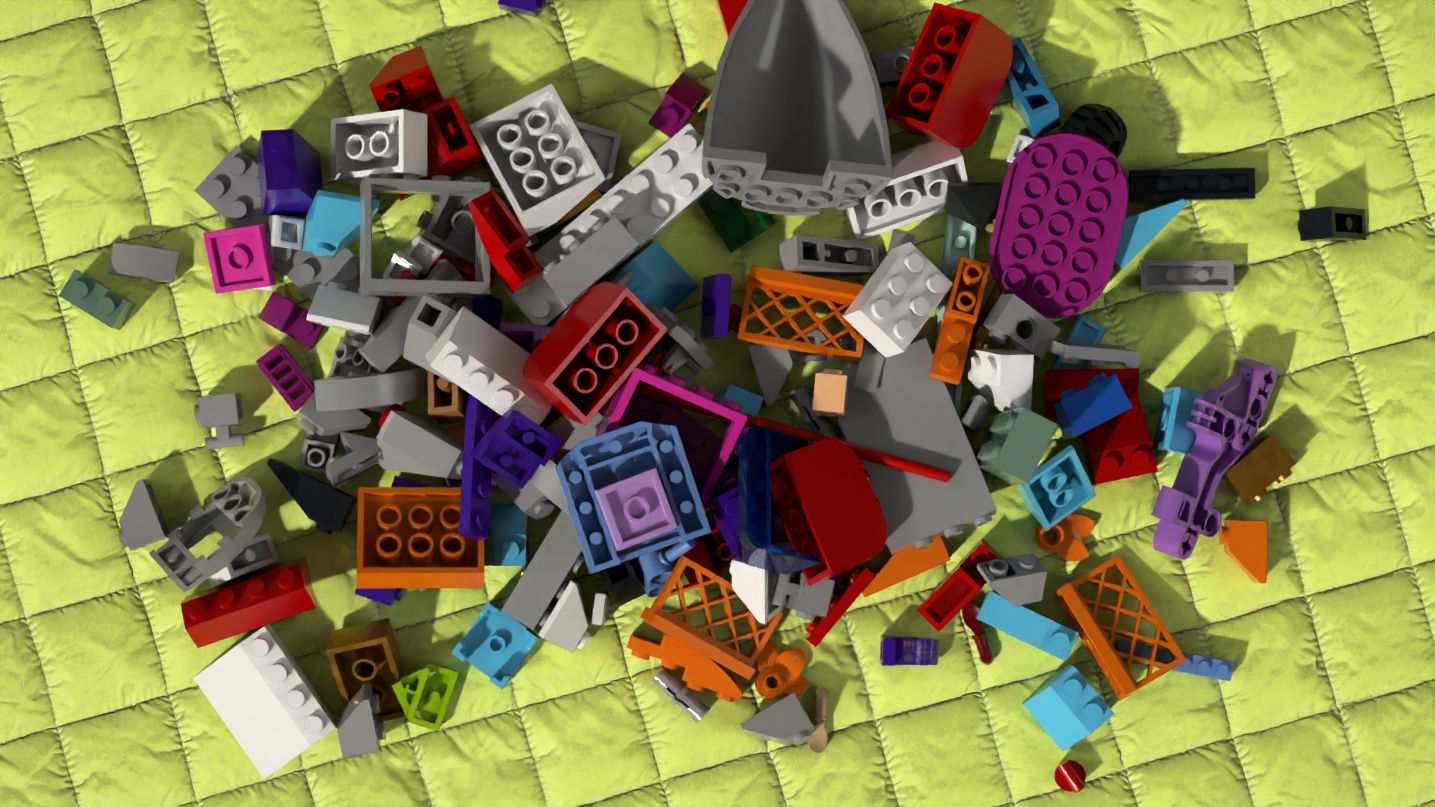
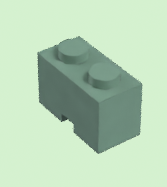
[59,269,136,330]

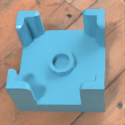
[451,601,540,689]

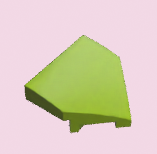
[391,662,459,731]

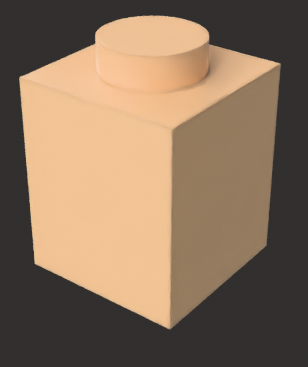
[812,369,849,418]

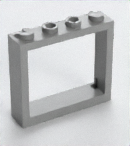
[360,173,490,298]

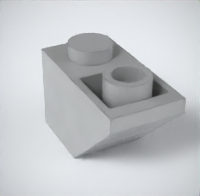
[976,553,1047,606]
[337,683,386,757]

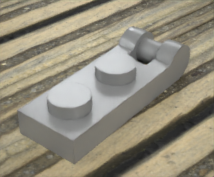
[1049,340,1141,369]

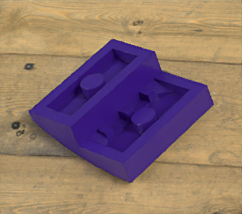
[470,407,562,489]

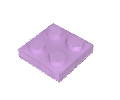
[594,468,678,551]

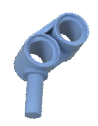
[637,539,695,597]

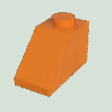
[1219,520,1267,583]

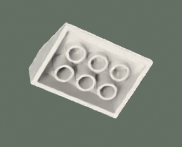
[469,84,605,236]
[194,624,338,779]

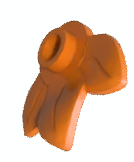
[1035,513,1095,561]
[755,641,810,699]

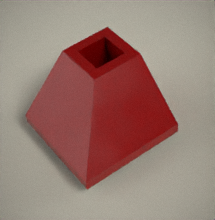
[369,46,444,113]

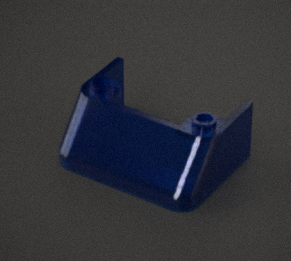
[738,425,820,575]

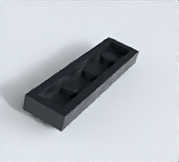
[1129,168,1255,202]

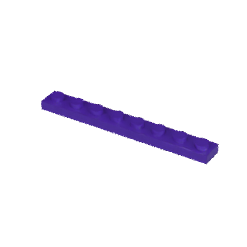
[459,295,502,541]

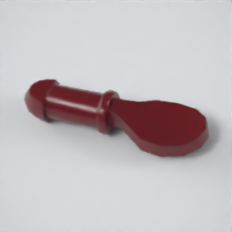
[962,602,994,665]

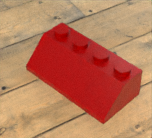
[181,556,317,648]

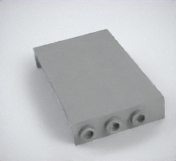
[836,337,997,555]

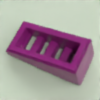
[256,344,315,412]

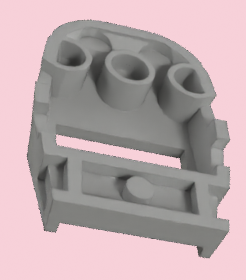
[149,476,266,593]

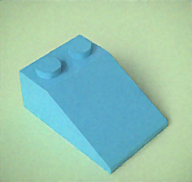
[1018,445,1096,531]

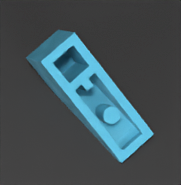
[1114,199,1188,271]
[975,590,1079,661]

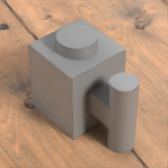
[194,393,244,450]
[772,568,835,621]

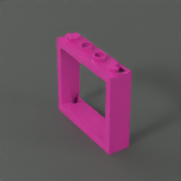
[594,361,748,508]

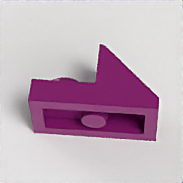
[648,72,708,139]
[258,291,325,348]

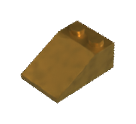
[326,618,406,721]

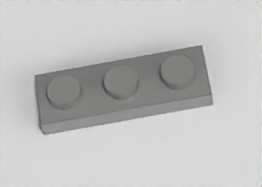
[1139,260,1234,292]

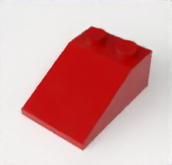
[1081,393,1158,485]

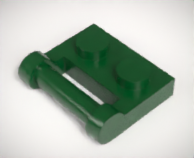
[697,190,777,253]

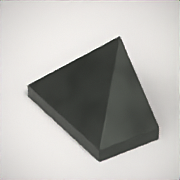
[944,182,1004,229]

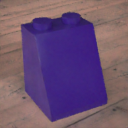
[257,129,323,215]

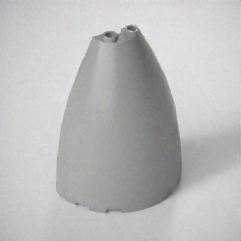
[702,0,892,216]

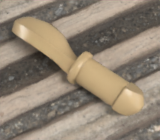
[807,687,829,753]

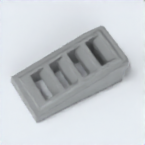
[959,395,992,433]

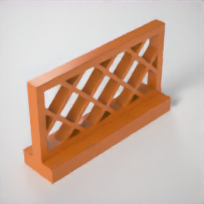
[737,265,865,362]
[640,555,784,680]
[1054,555,1186,701]

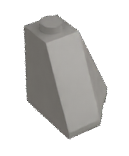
[376,410,464,480]

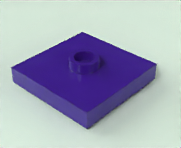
[700,274,731,340]

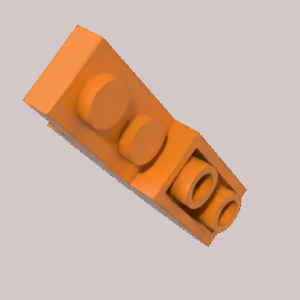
[928,256,990,385]
[626,633,743,702]

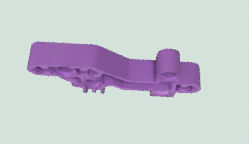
[1151,358,1277,560]

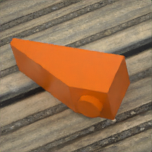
[862,536,951,597]

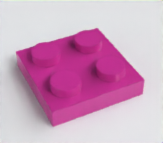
[203,223,276,294]

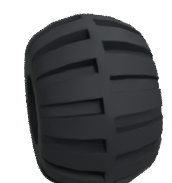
[1059,104,1127,158]

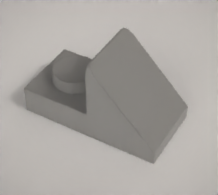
[326,432,382,487]

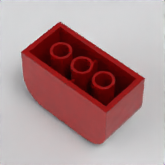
[885,3,1013,148]
[523,282,668,425]
[761,439,887,586]

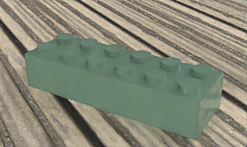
[974,407,1058,484]

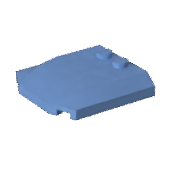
[554,421,711,574]

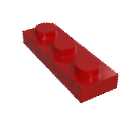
[805,566,875,647]

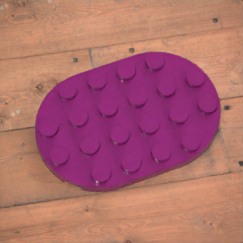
[989,132,1129,318]

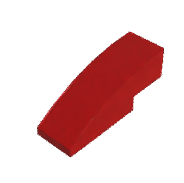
[469,189,544,294]
[916,539,1003,632]

